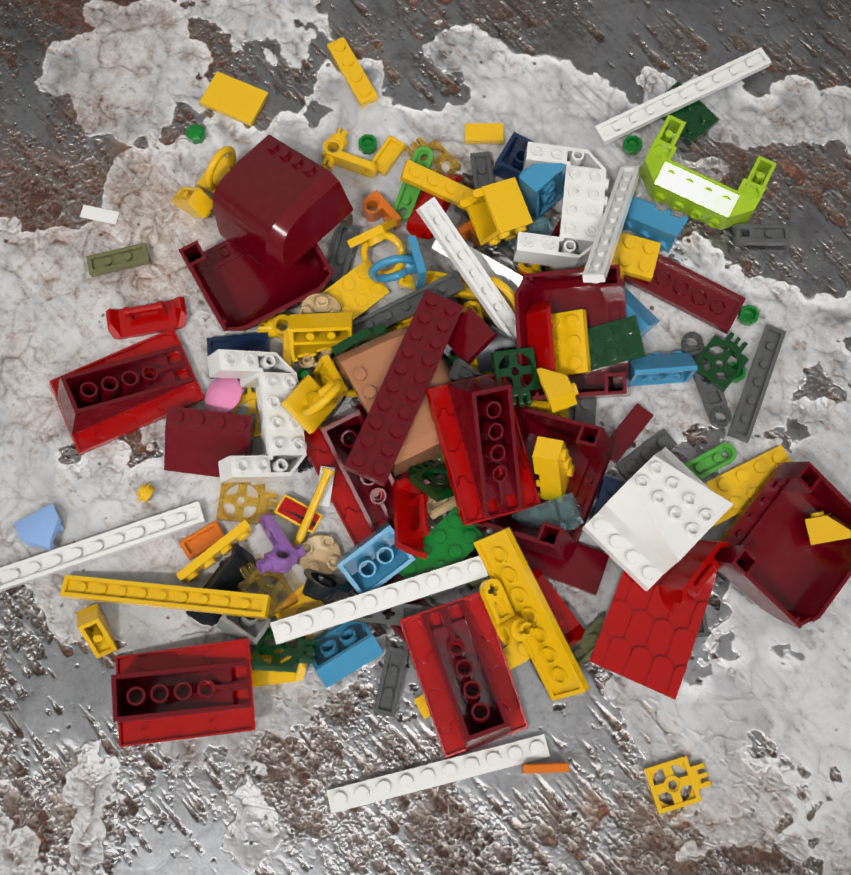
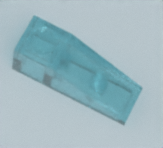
[511,493,584,530]

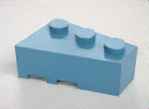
[623,196,689,253]

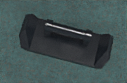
[186,544,257,626]

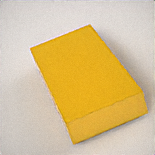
[465,123,504,144]
[371,135,406,177]

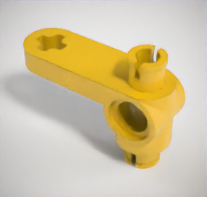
[321,128,378,178]
[258,314,293,369]
[479,579,533,646]

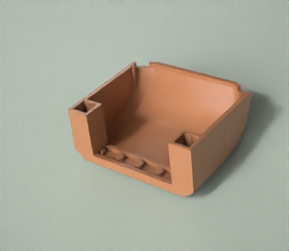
[336,327,454,477]

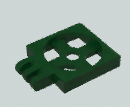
[331,324,389,356]
[695,332,749,392]
[491,347,540,408]
[409,461,454,502]
[251,629,318,673]

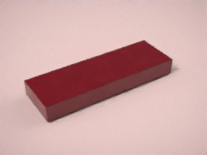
[610,403,654,464]

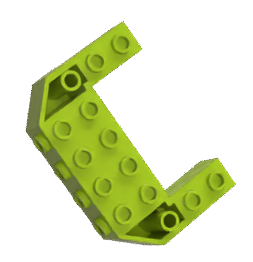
[640,114,777,230]

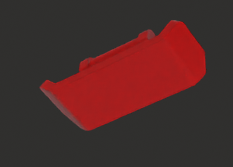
[407,173,462,240]
[106,296,187,340]
[526,301,556,386]
[393,477,430,559]
[659,540,729,603]
[531,568,585,647]

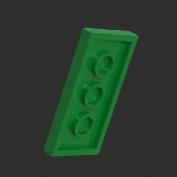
[399,507,485,599]

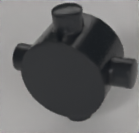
[298,456,312,473]

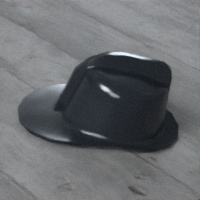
[303,569,353,601]

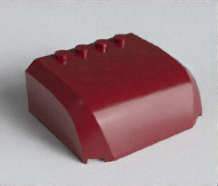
[212,135,353,271]
[179,240,334,331]
[514,264,631,401]
[473,405,613,562]
[714,461,851,628]

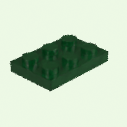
[662,81,719,146]
[588,315,647,372]

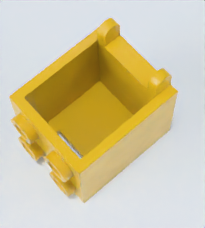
[458,177,533,246]

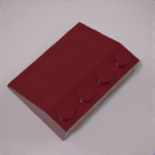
[164,406,257,477]

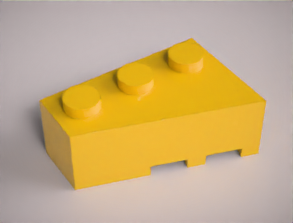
[288,312,353,363]
[532,436,575,503]

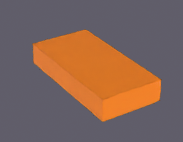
[179,520,225,561]
[521,762,569,774]

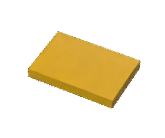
[200,71,269,127]

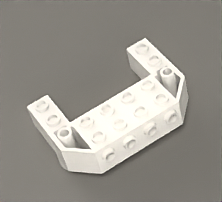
[514,142,609,271]
[207,349,307,485]

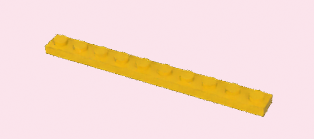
[59,575,271,619]

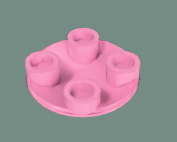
[205,378,244,414]

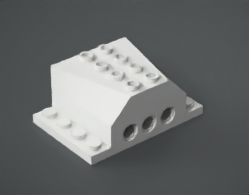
[582,447,733,591]

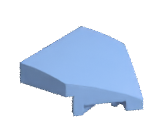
[14,502,64,551]

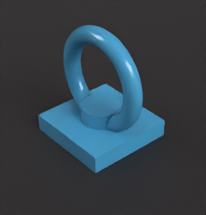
[368,235,427,290]

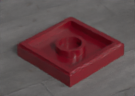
[448,307,497,364]

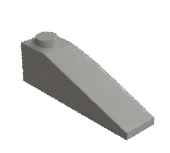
[216,569,284,645]

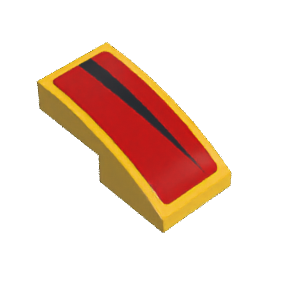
[273,494,323,534]

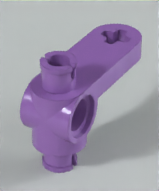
[256,513,305,574]

